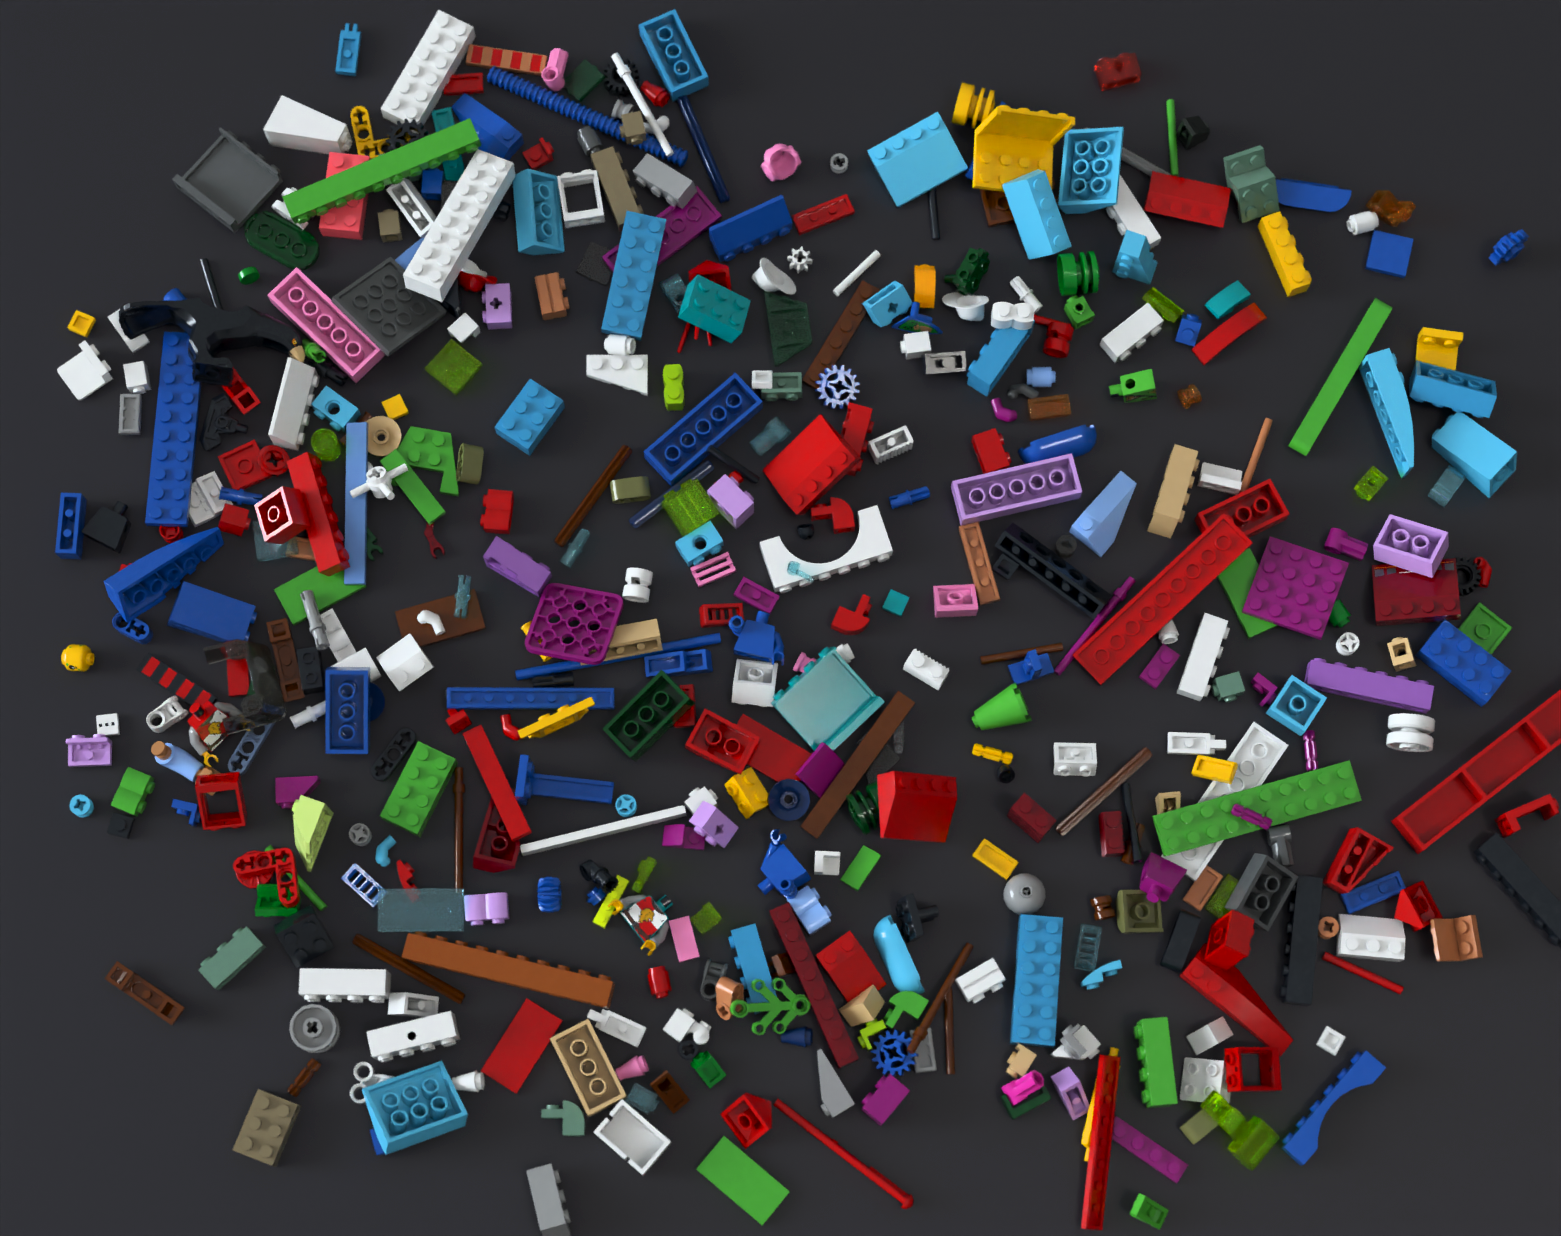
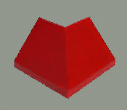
[688,260,732,291]
[1394,880,1443,932]
[720,1093,772,1149]

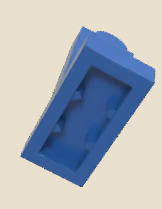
[1008,649,1054,685]

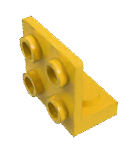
[1415,327,1463,371]

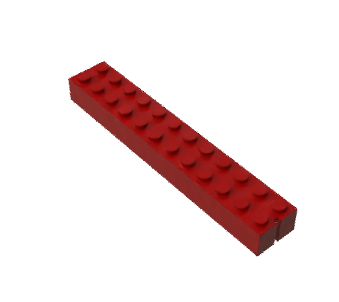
[1391,689,1561,854]

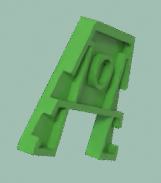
[391,426,459,497]

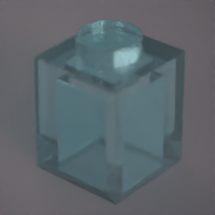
[625,1083,660,1115]

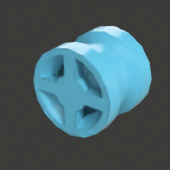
[69,794,94,818]
[616,794,637,817]

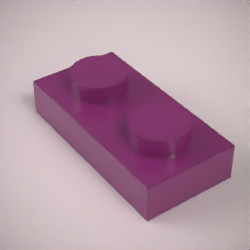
[734,577,780,614]
[1139,643,1180,690]

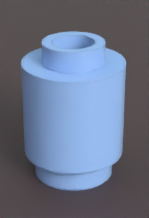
[1026,367,1056,387]

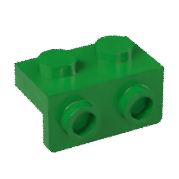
[255,884,301,917]

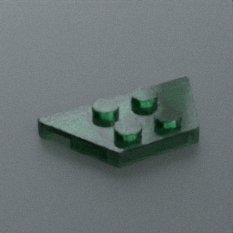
[764,291,812,367]

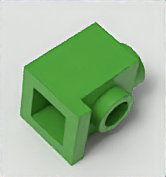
[1064,295,1095,330]

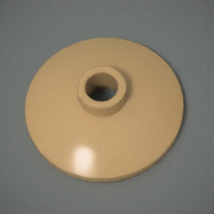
[367,416,401,456]

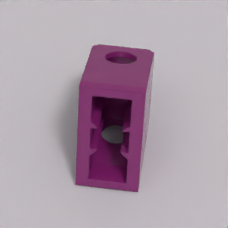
[1139,852,1187,903]

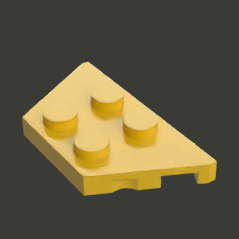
[518,697,595,739]

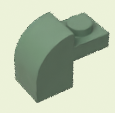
[541,1100,586,1136]

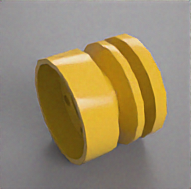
[951,82,995,129]

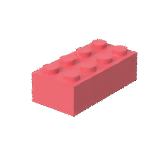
[319,152,371,240]

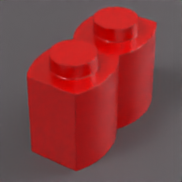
[480,489,514,534]

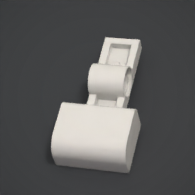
[320,609,381,682]

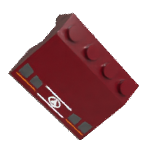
[1372,558,1461,626]

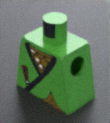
[1109,369,1157,403]

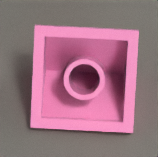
[933,584,978,618]

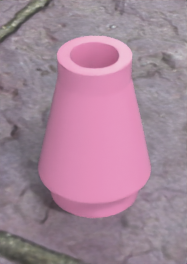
[616,1055,649,1081]

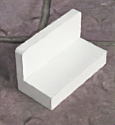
[1197,462,1242,495]

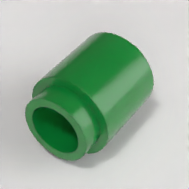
[1329,598,1351,628]

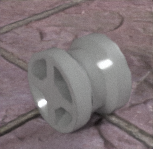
[611,99,634,119]
[349,823,372,846]

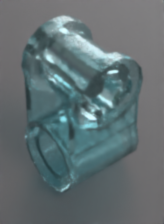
[659,273,686,313]

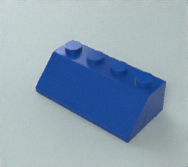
[709,195,792,262]

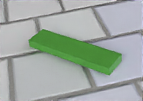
[380,449,446,525]

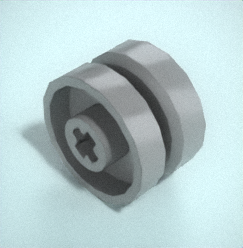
[289,1004,340,1054]

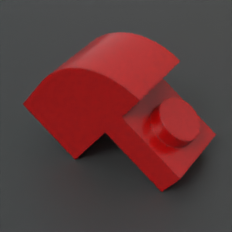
[810,497,855,534]
[831,594,872,635]

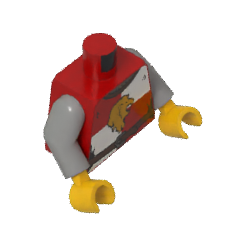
[188,701,255,767]

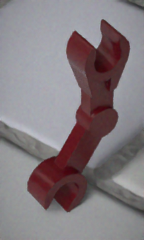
[424,522,445,559]

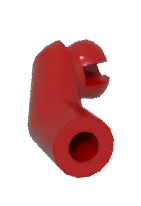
[1474,557,1492,588]

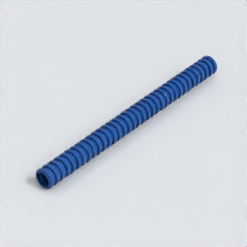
[487,66,689,167]

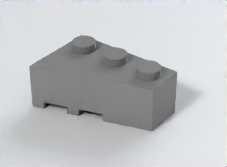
[526,1164,571,1236]

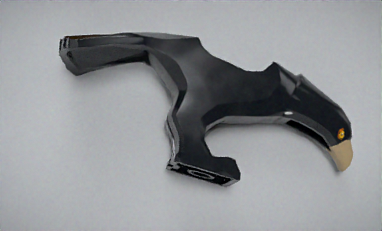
[118,298,306,387]

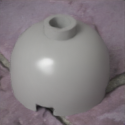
[1003,873,1046,915]

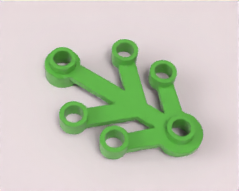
[730,978,810,1035]

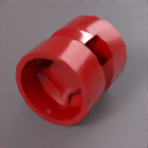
[1042,322,1074,358]

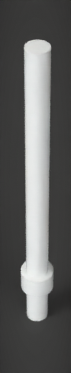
[611,53,674,157]

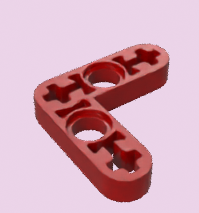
[233,848,300,908]

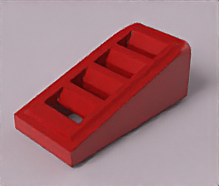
[699,603,744,628]

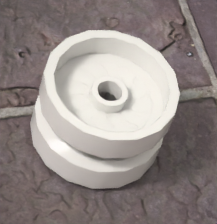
[1386,713,1435,752]

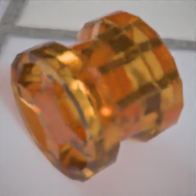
[1177,384,1202,409]

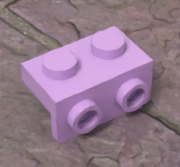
[66,734,112,767]

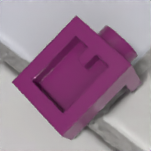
[1250,672,1278,707]

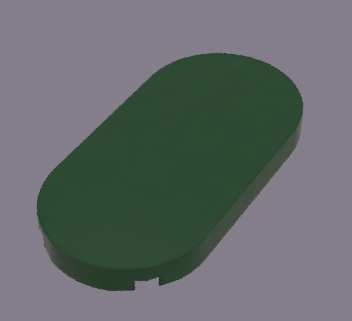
[244,211,320,270]

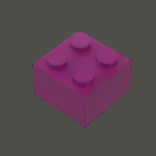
[861,1074,910,1126]

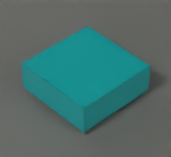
[882,589,910,617]

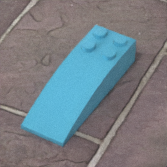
[1358,348,1414,479]

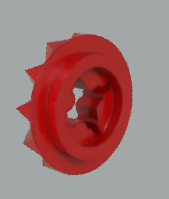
[257,445,290,476]

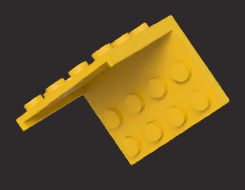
[973,105,1075,192]

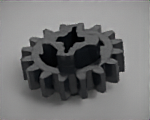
[386,118,429,152]

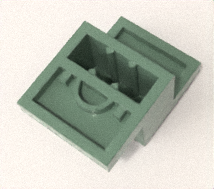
[1223,145,1279,223]

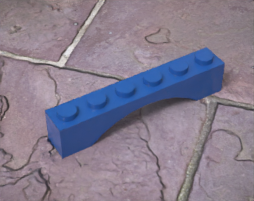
[1281,1050,1386,1166]

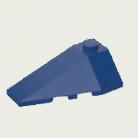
[452,93,524,160]

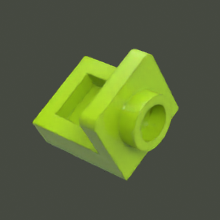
[857,1019,886,1051]

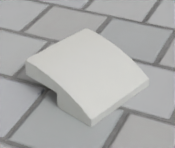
[189,471,233,527]

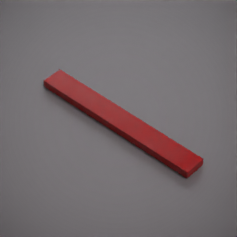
[1081,1054,1120,1230]

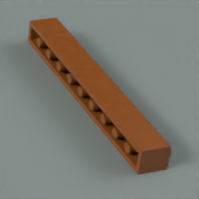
[401,931,616,1009]

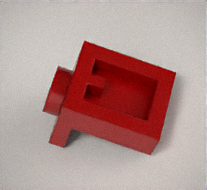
[522,137,554,170]

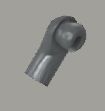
[1007,383,1039,400]

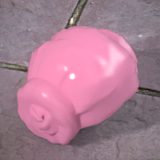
[761,143,801,182]

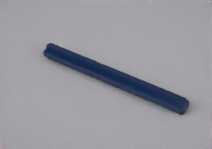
[677,95,730,203]

